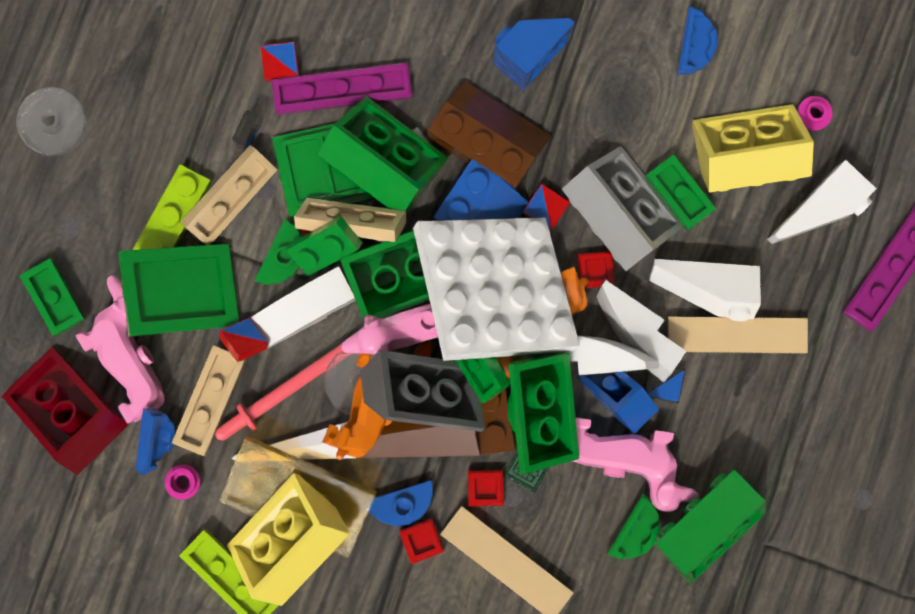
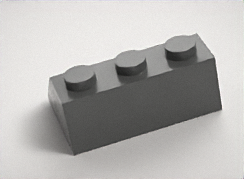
[360,350,485,432]

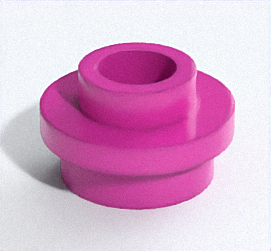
[797,96,833,131]
[165,464,201,500]

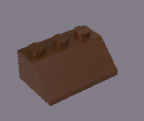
[427,81,551,191]

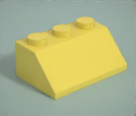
[692,104,814,192]
[227,473,350,606]

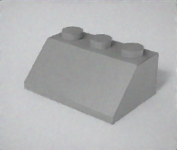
[562,146,683,271]

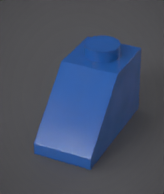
[577,372,659,434]

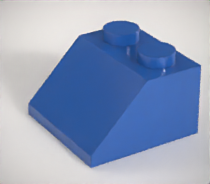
[493,18,575,91]
[433,159,529,221]

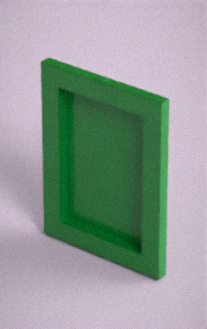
[272,124,376,218]
[118,244,239,337]

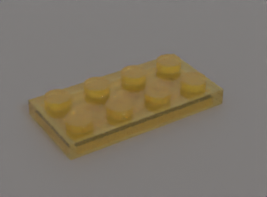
[219,436,377,558]

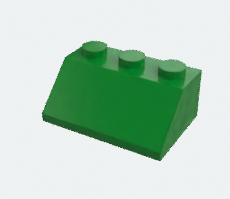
[318,96,449,212]
[340,231,430,322]
[509,352,579,474]
[655,470,766,585]

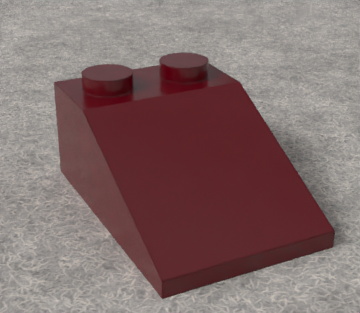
[1,347,128,475]

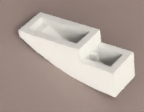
[251,267,356,349]
[596,280,686,382]
[560,335,659,375]

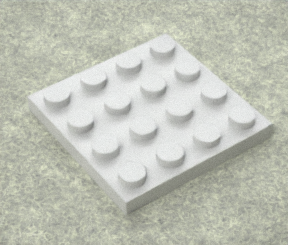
[413,218,580,361]

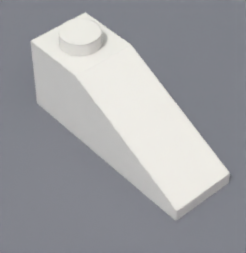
[767,160,876,244]
[649,259,761,321]

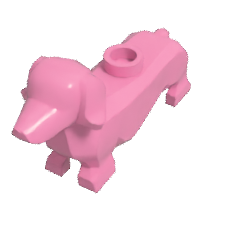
[75,274,165,423]
[342,304,438,356]
[572,417,699,512]

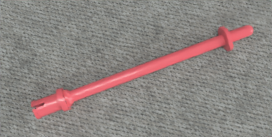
[215,301,430,441]

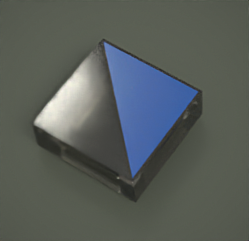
[232,110,263,151]
[644,367,686,403]

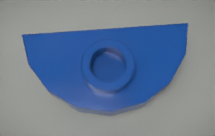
[677,6,718,75]
[136,408,175,475]
[364,480,433,526]

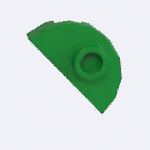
[254,219,301,285]
[606,493,660,559]

